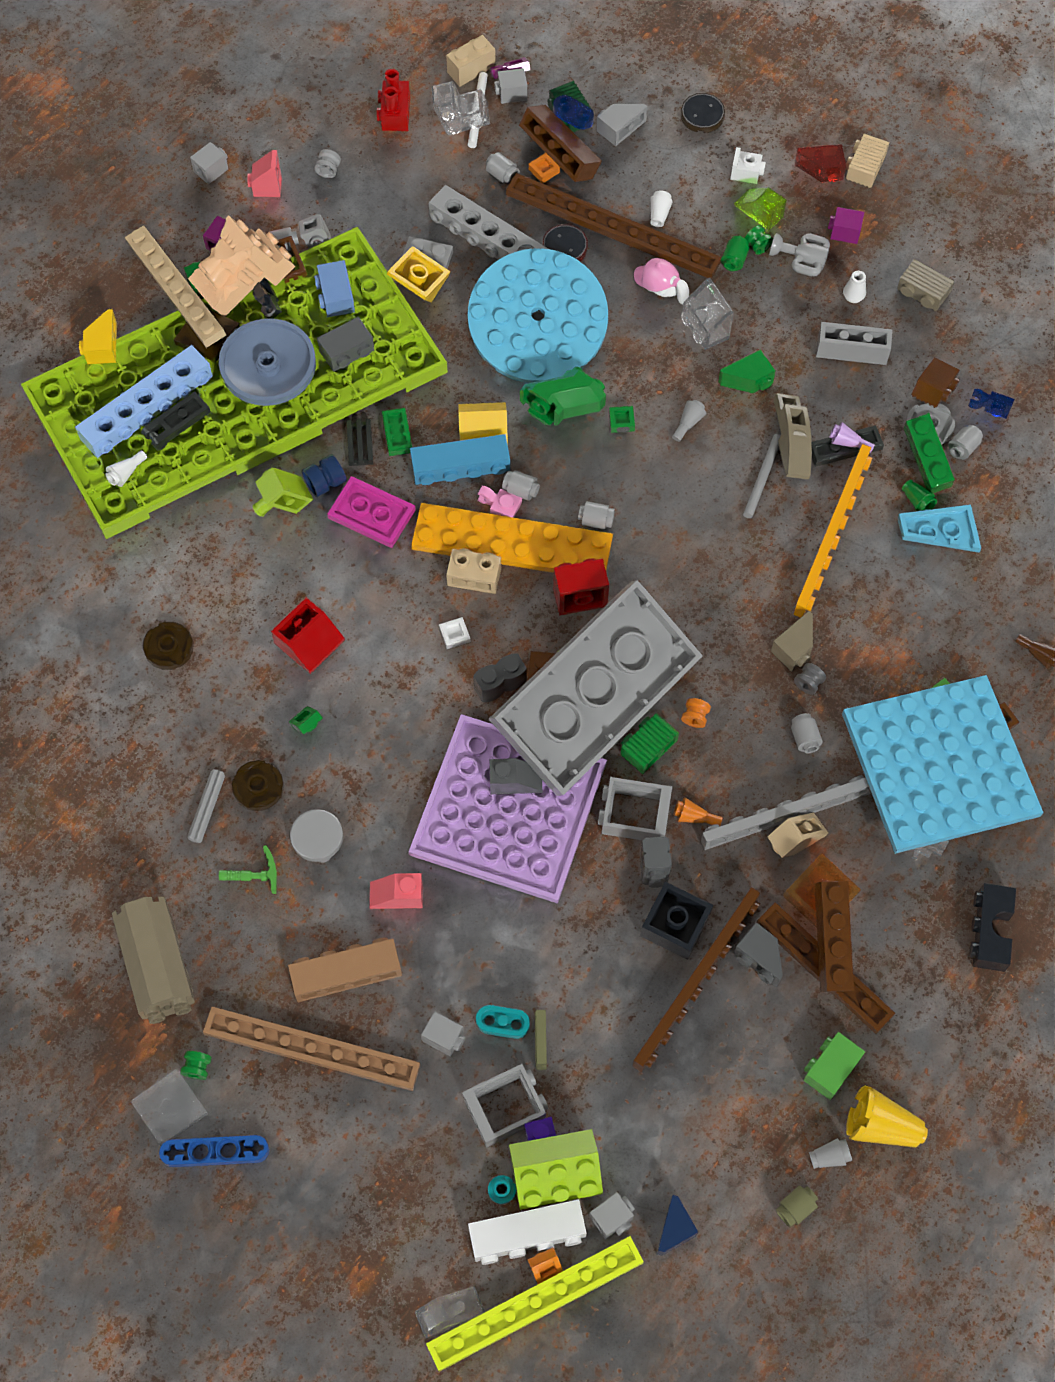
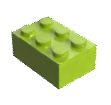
[509,1129,603,1210]

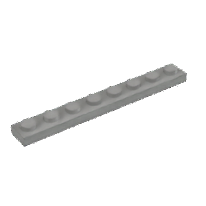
[701,775,872,850]

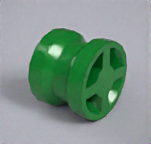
[745,225,773,255]
[180,1051,212,1080]

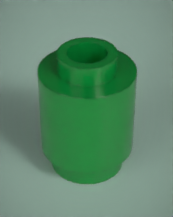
[721,236,749,271]

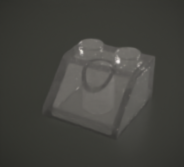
[681,278,734,350]

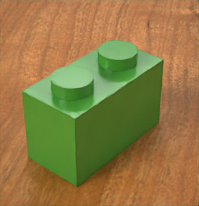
[803,1032,865,1100]

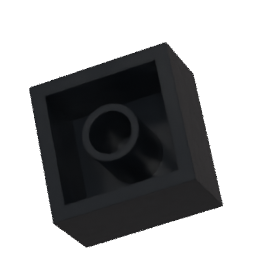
[640,881,713,960]

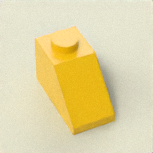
[79,309,117,364]

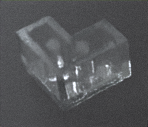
[432,81,490,135]

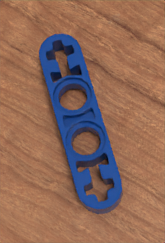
[159,1135,270,1167]

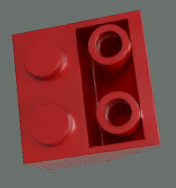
[271,597,345,674]

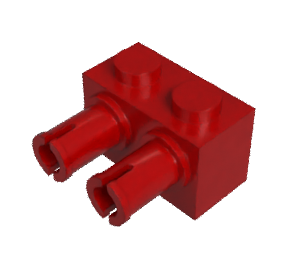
[377,69,410,131]

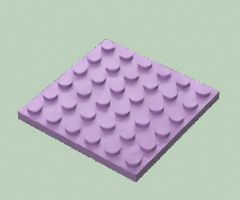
[409,714,607,903]

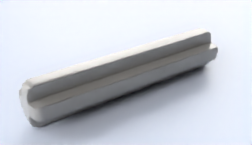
[188,769,225,843]

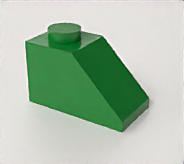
[718,350,776,393]

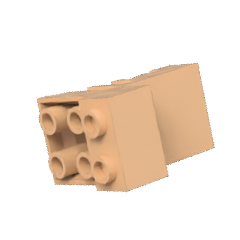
[188,215,295,316]

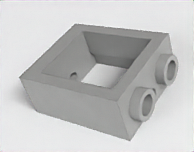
[598,777,672,840]
[462,1064,549,1148]

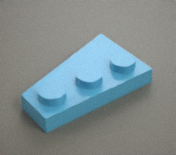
[898,505,981,552]

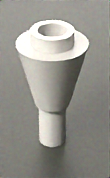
[106,451,147,487]

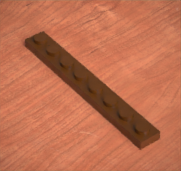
[632,887,761,1073]

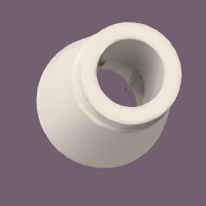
[650,191,673,227]
[843,271,866,303]

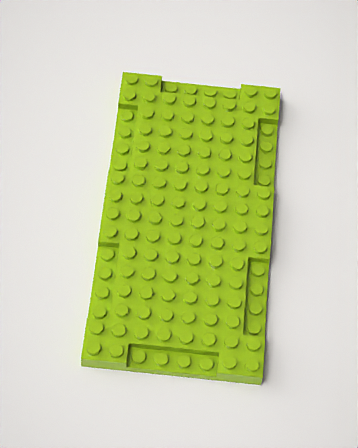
[21,227,448,539]

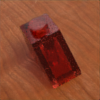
[795,144,846,182]

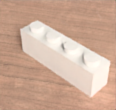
[468,1199,587,1265]

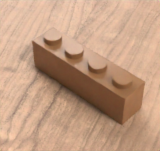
[288,937,402,1002]

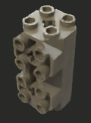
[112,897,195,1024]

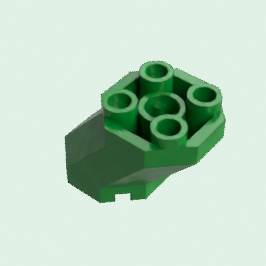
[520,366,606,425]

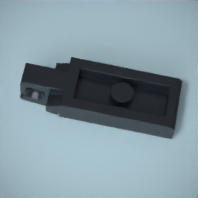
[253,277,282,319]

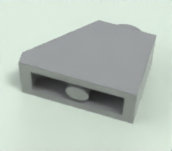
[597,104,648,146]

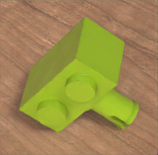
[252,467,313,517]

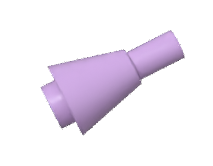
[829,422,875,453]

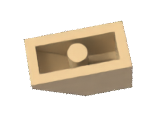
[768,812,828,858]

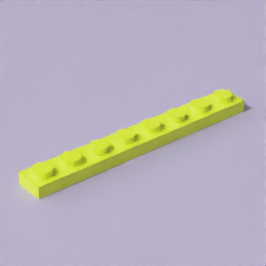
[426,1236,644,1372]

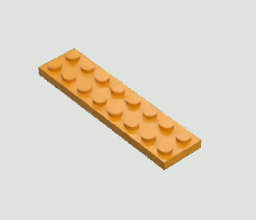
[411,503,613,573]

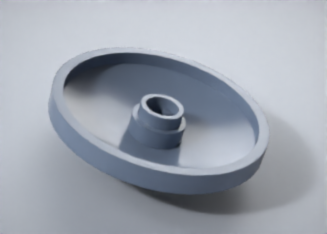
[219,319,316,406]

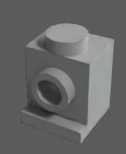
[299,214,331,249]

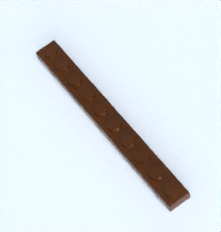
[506,173,722,279]

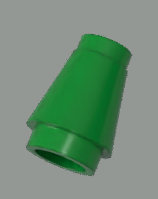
[902,480,937,511]

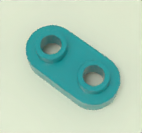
[476,1005,530,1039]

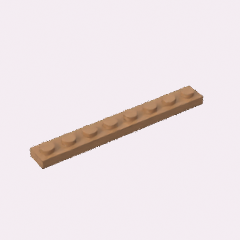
[203,1007,420,1091]

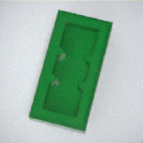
[382,408,412,456]

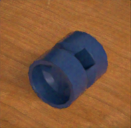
[301,454,347,497]

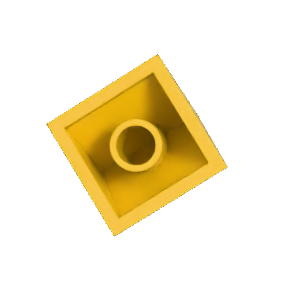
[387,246,450,302]
[458,402,508,445]

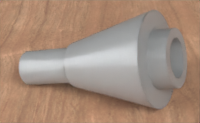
[672,400,707,442]

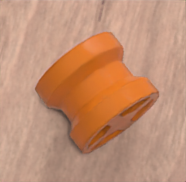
[681,698,711,728]

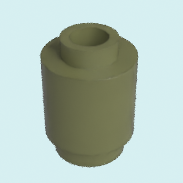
[775,1185,818,1228]

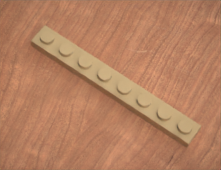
[125,226,226,348]

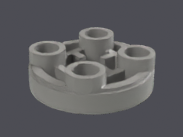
[290,809,343,863]

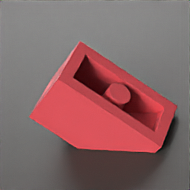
[247,150,282,197]
[370,873,423,909]

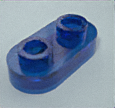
[553,95,594,130]

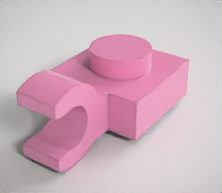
[478,486,522,518]

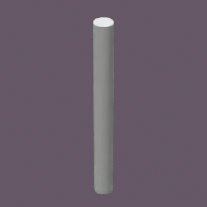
[743,434,781,518]

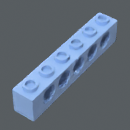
[75,345,213,458]

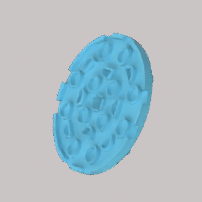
[468,249,608,383]

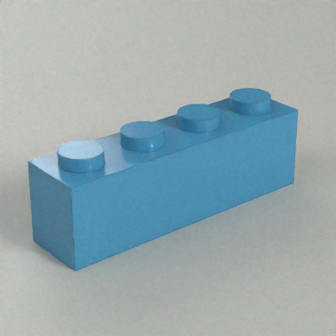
[410,434,510,485]

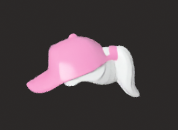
[634,258,690,306]

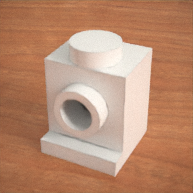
[731,147,766,184]

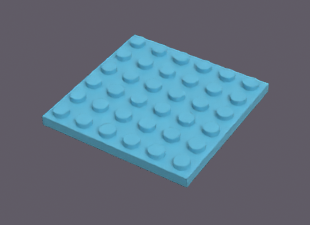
[842,675,1043,853]

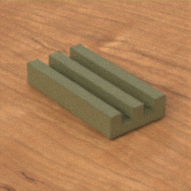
[535,1010,547,1070]

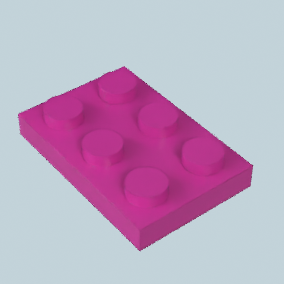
[327,476,415,548]

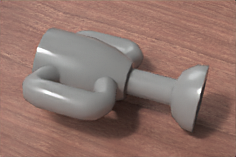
[769,233,830,277]

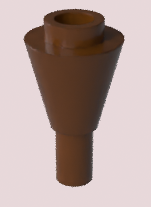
[1016,634,1055,669]

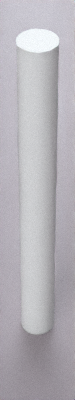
[468,72,488,148]

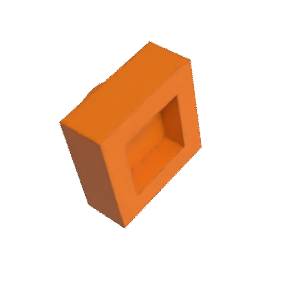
[529,153,560,184]
[528,1248,563,1284]

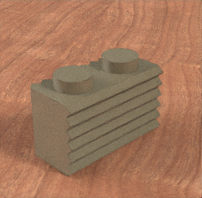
[897,259,955,311]

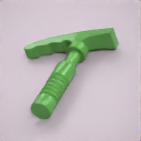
[219,845,277,894]

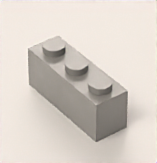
[816,322,892,365]

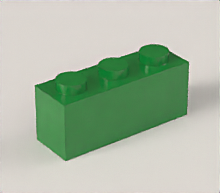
[904,413,955,493]

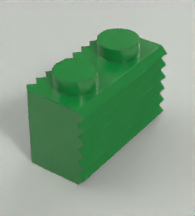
[621,713,679,774]

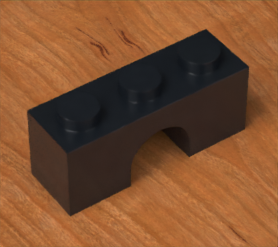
[969,883,1016,972]

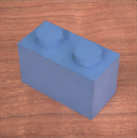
[314,260,355,317]

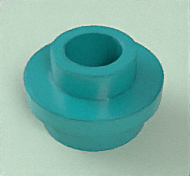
[488,1175,516,1204]

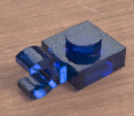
[968,389,1015,419]

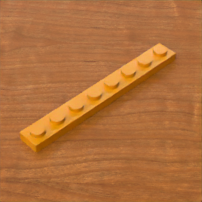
[794,444,873,618]

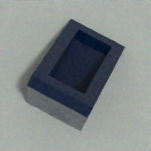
[657,1195,698,1256]

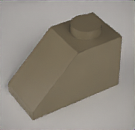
[771,611,813,672]

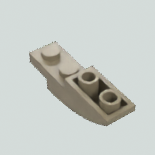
[774,393,812,479]

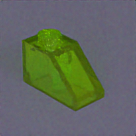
[734,187,787,230]

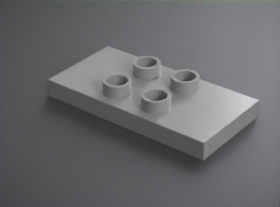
[489,580,702,796]

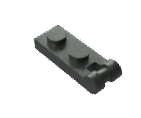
[141,392,211,451]

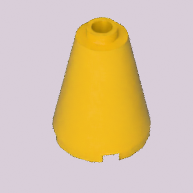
[846,1085,928,1147]

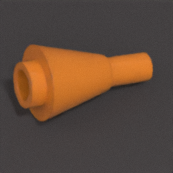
[673,797,723,826]

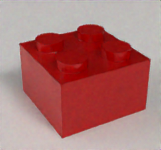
[553,558,609,616]

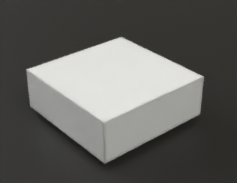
[439,617,471,649]

